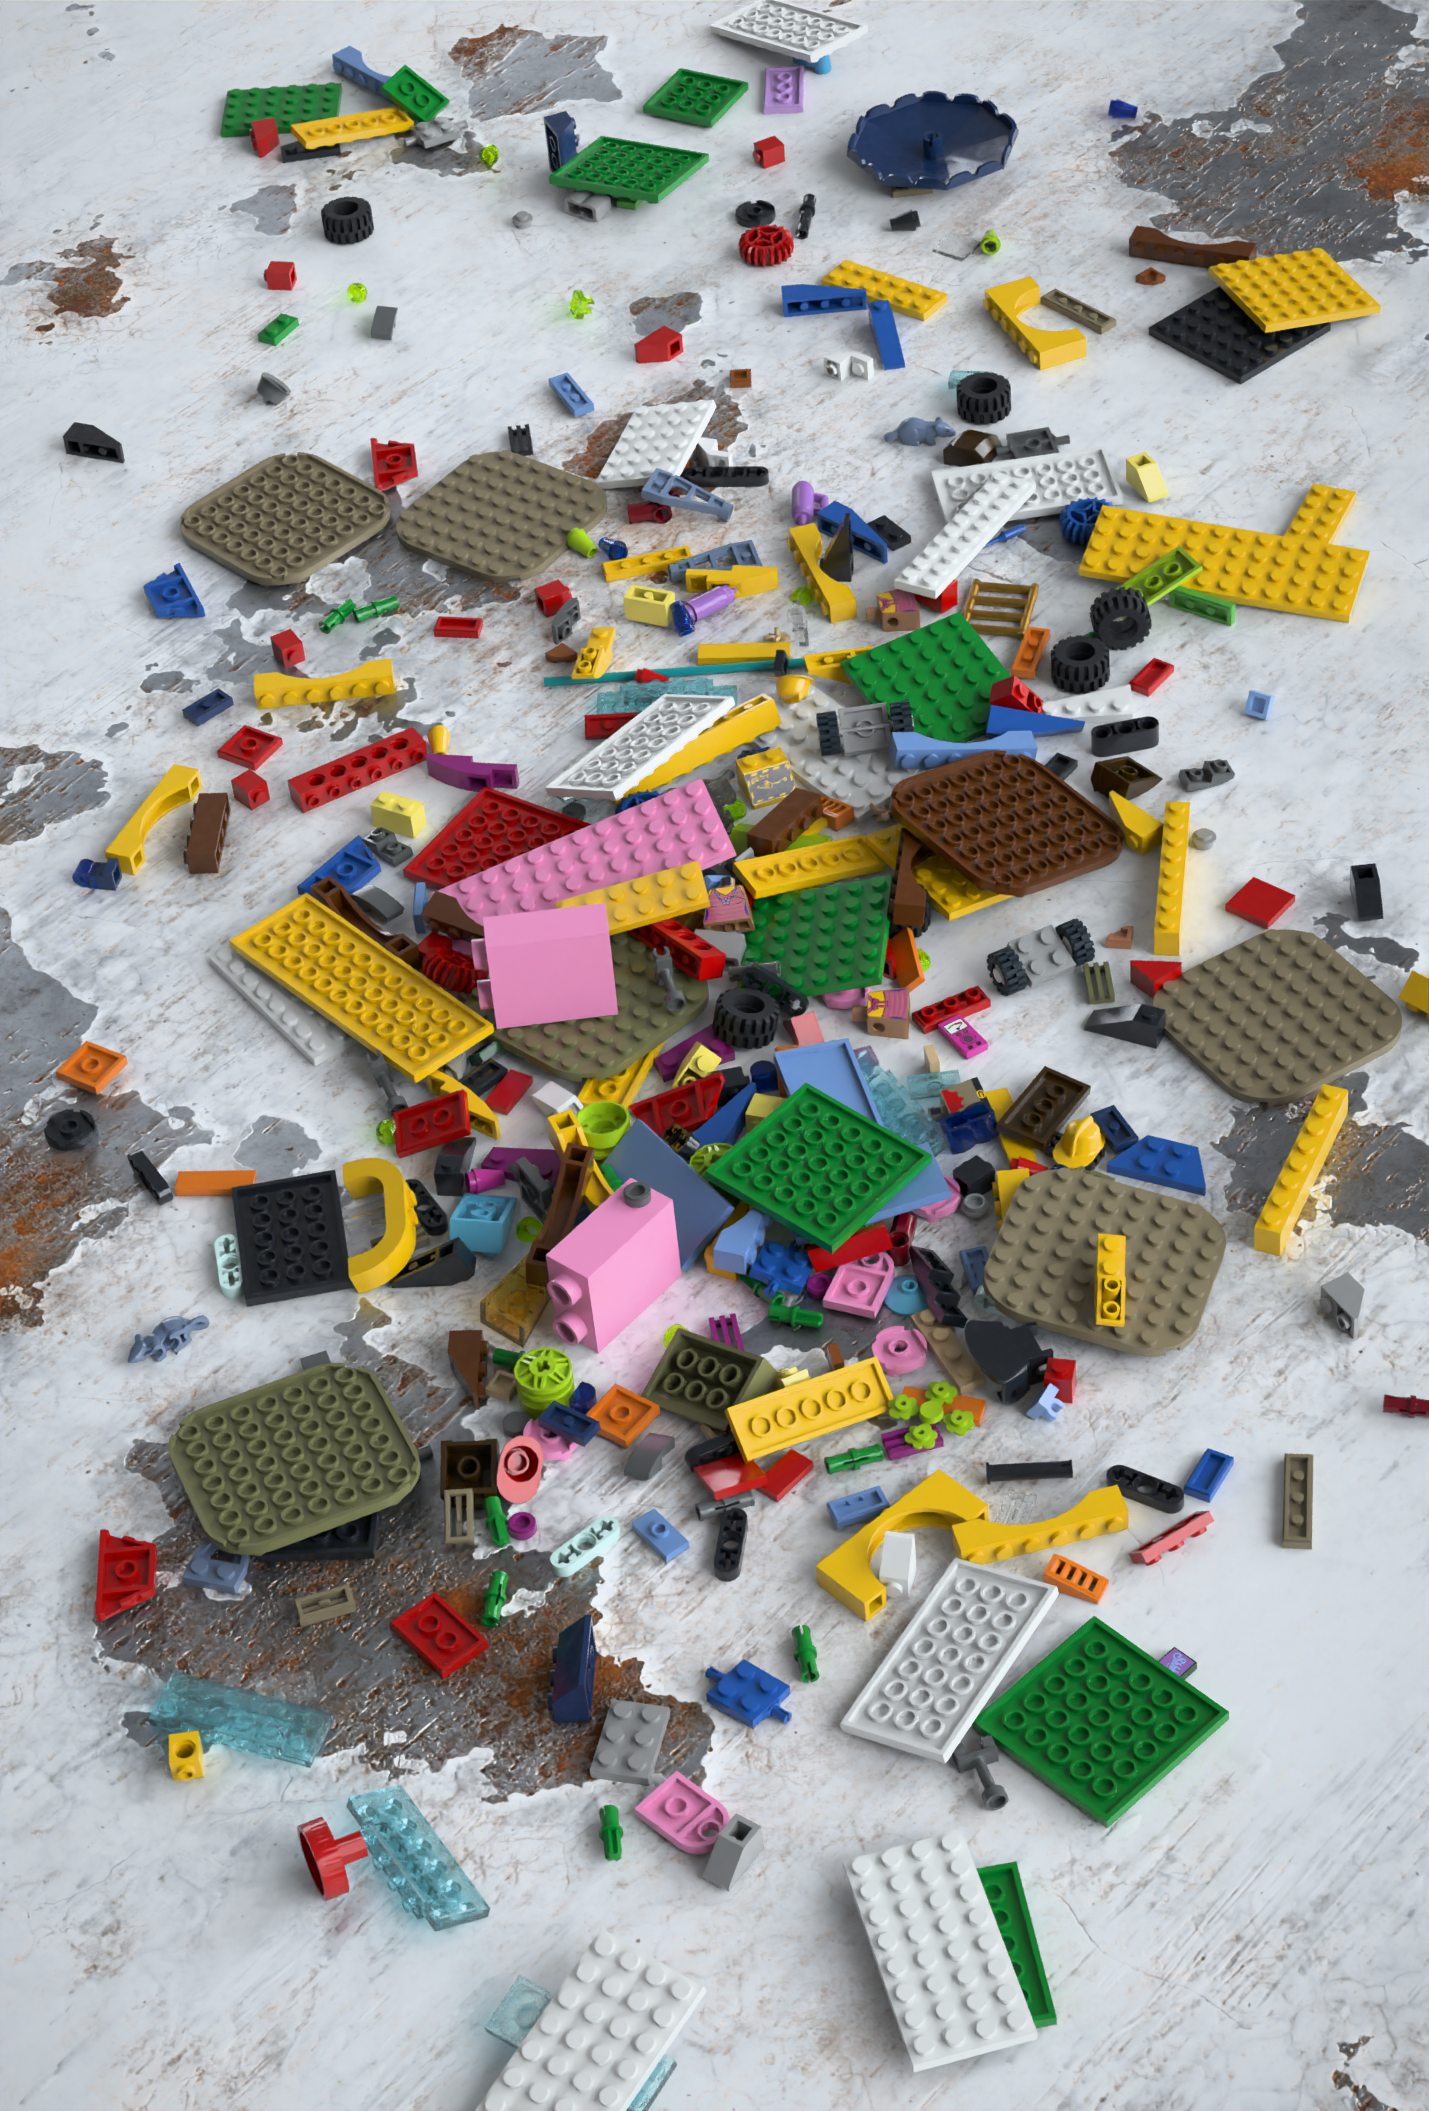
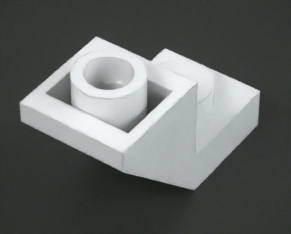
[824,352,874,381]
[696,437,733,467]
[531,1081,584,1117]

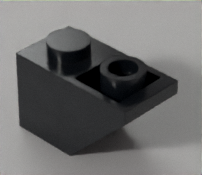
[1350,863,1383,921]

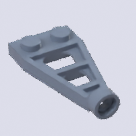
[640,468,734,522]
[668,540,762,583]
[182,1539,250,1595]

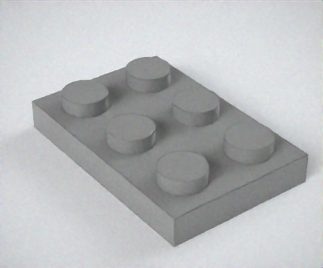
[590,1699,670,1786]

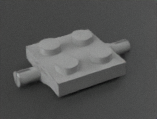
[404,116,468,149]

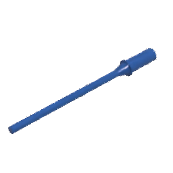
[982,524,1026,549]

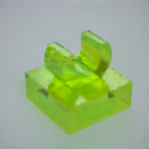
[569,290,594,319]

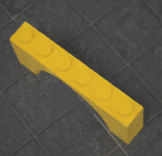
[983,276,1087,371]
[816,1469,989,1622]

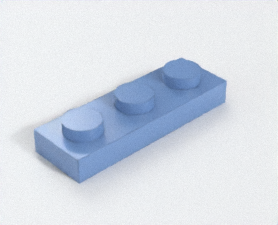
[548,372,594,417]

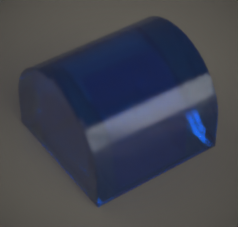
[750,1060,779,1094]
[569,1381,597,1415]

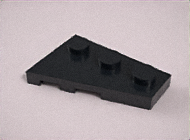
[280,141,341,163]

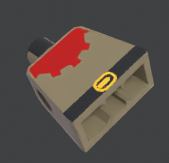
[928,1077,993,1133]

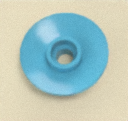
[884,1275,929,1317]

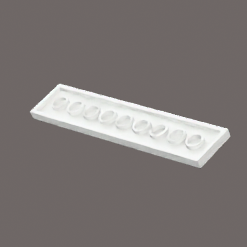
[894,473,1036,599]

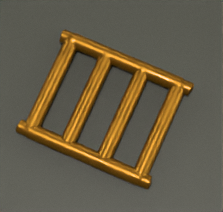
[962,578,1039,640]

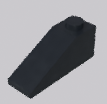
[63,422,125,463]
[820,513,854,582]
[1084,1004,1166,1049]
[434,1137,476,1197]
[390,1237,477,1288]

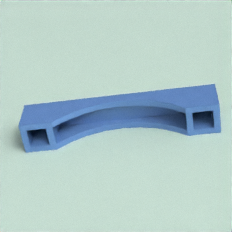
[332,46,401,108]
[889,731,1038,769]
[713,1207,773,1275]

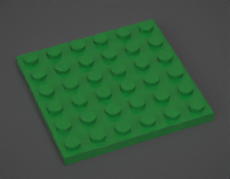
[549,136,709,204]
[840,611,1011,743]
[737,875,894,1001]
[705,1083,932,1254]
[972,1616,1229,1828]

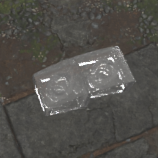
[787,600,809,646]

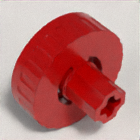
[297,1817,369,1901]

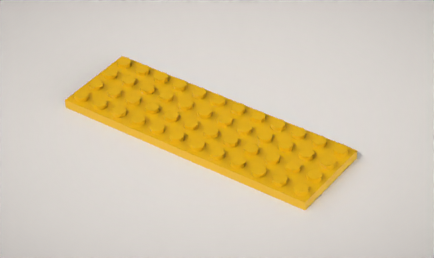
[1079,505,1370,623]
[229,892,494,1084]

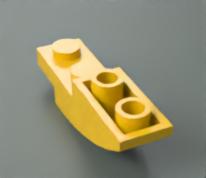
[685,565,779,598]
[571,626,616,679]
[1094,1233,1126,1327]

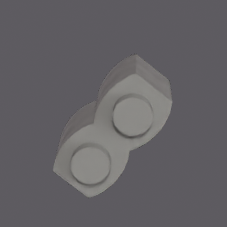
[563,190,611,222]

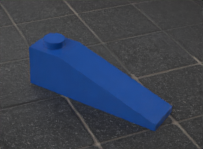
[781,284,867,317]
[868,300,905,371]
[817,501,888,564]
[985,705,1085,740]
[687,1082,757,1161]

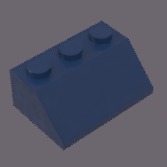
[544,111,578,173]
[547,1615,597,1723]

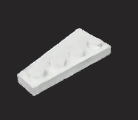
[1041,685,1133,724]

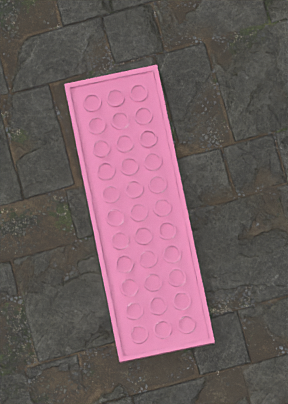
[431,778,737,958]

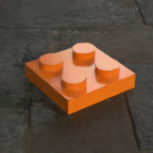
[56,1041,128,1095]
[586,1383,660,1448]

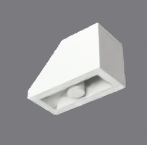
[879,1531,917,1599]

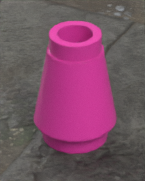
[465,1169,505,1194]

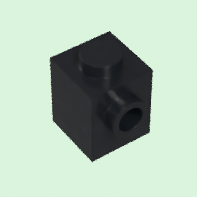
[711,1066,750,1108]
[953,1155,995,1198]

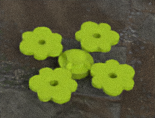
[888,1381,975,1450]

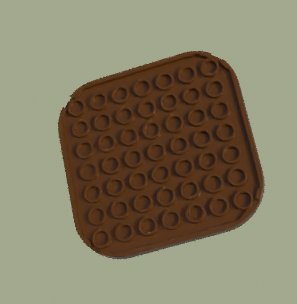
[889,751,1124,898]

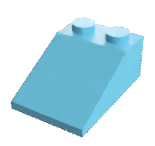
[449,1193,517,1256]

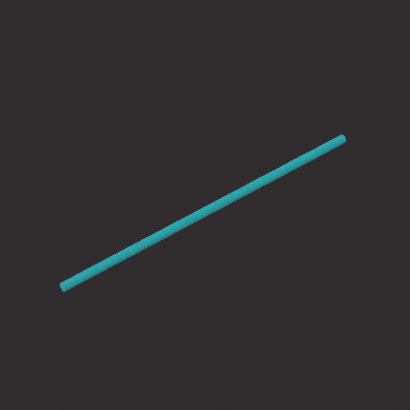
[544,658,806,687]

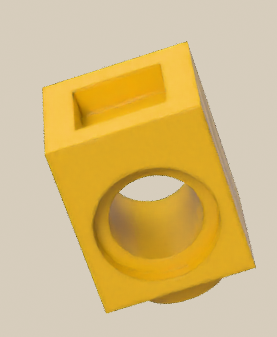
[169,1731,204,1781]

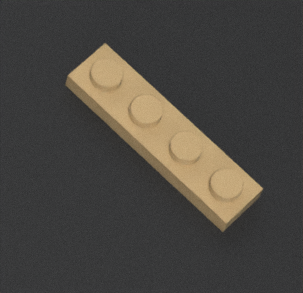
[910,1308,986,1395]

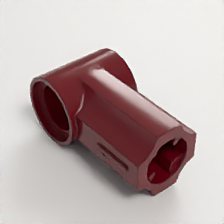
[627,501,672,524]
[886,1212,917,1267]

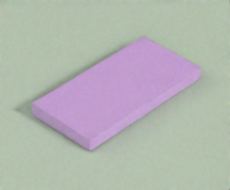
[764,65,804,114]

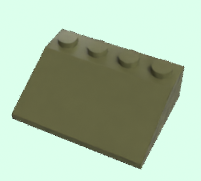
[641,1328,778,1433]

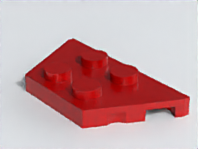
[370,438,418,492]
[629,1071,725,1138]
[95,1529,157,1622]

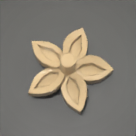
[763,627,791,642]
[869,803,892,822]

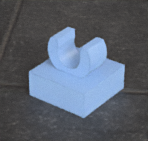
[1244,690,1275,720]
[1026,1383,1064,1422]

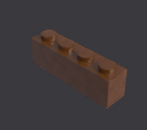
[747,788,823,857]
[183,793,231,874]

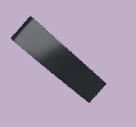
[908,1245,968,1329]

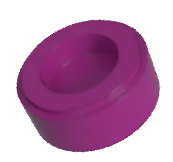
[806,1274,832,1301]
[508,1512,537,1540]

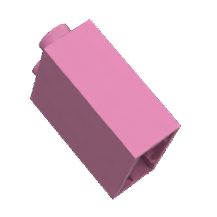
[471,903,618,1029]
[546,1178,682,1354]

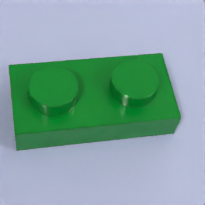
[257,313,299,346]

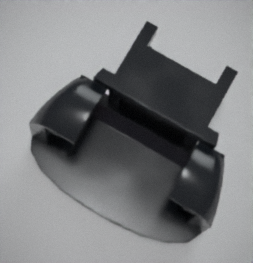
[965,1320,1054,1404]

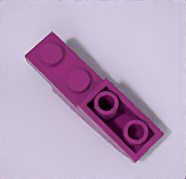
[426,754,519,792]

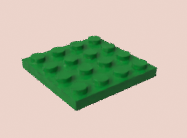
[643,68,749,128]

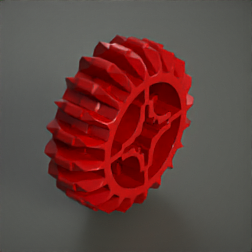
[738,224,794,267]
[421,947,489,994]

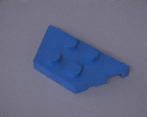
[143,563,205,618]
[297,835,381,896]
[1107,1135,1206,1196]

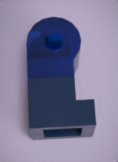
[72,858,122,891]

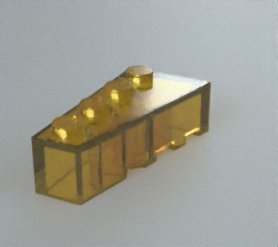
[480,1253,551,1348]

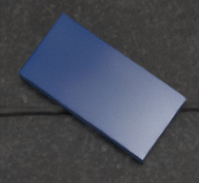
[1184,1448,1234,1503]

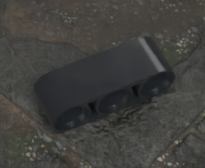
[1091,716,1159,757]

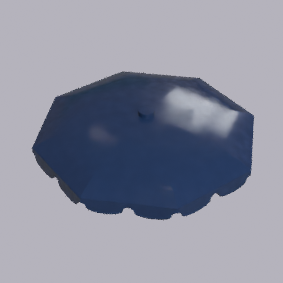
[847,91,1019,190]

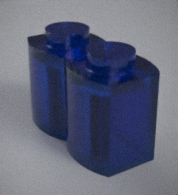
[939,1100,1000,1155]

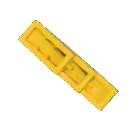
[426,1070,501,1140]

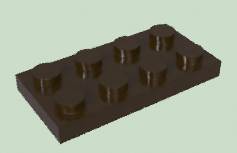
[996,1066,1091,1152]

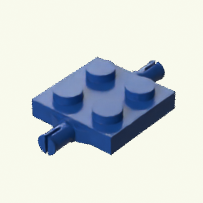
[749,1240,814,1298]
[705,1659,792,1729]

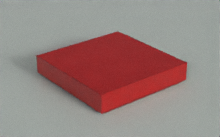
[217,725,283,771]
[1225,877,1295,929]
[694,1453,768,1501]

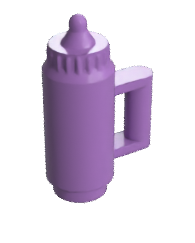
[791,481,829,526]
[680,585,737,623]

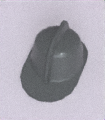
[257,372,291,404]

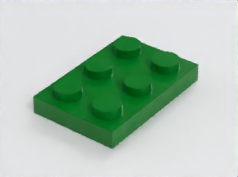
[380,65,450,122]

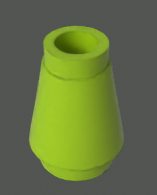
[980,230,1001,255]
[566,528,598,558]

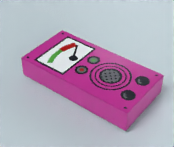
[938,1014,988,1059]

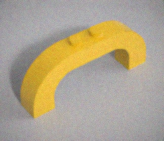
[342,1158,418,1294]

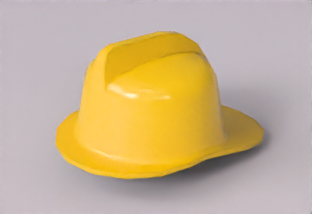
[766,675,815,705]
[1053,1115,1106,1169]

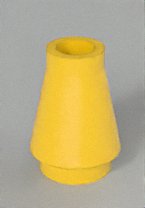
[427,725,451,755]

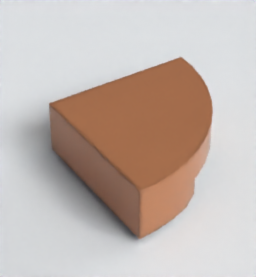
[1106,926,1133,949]

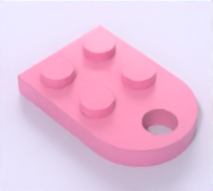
[823,1252,895,1319]
[634,1771,730,1854]

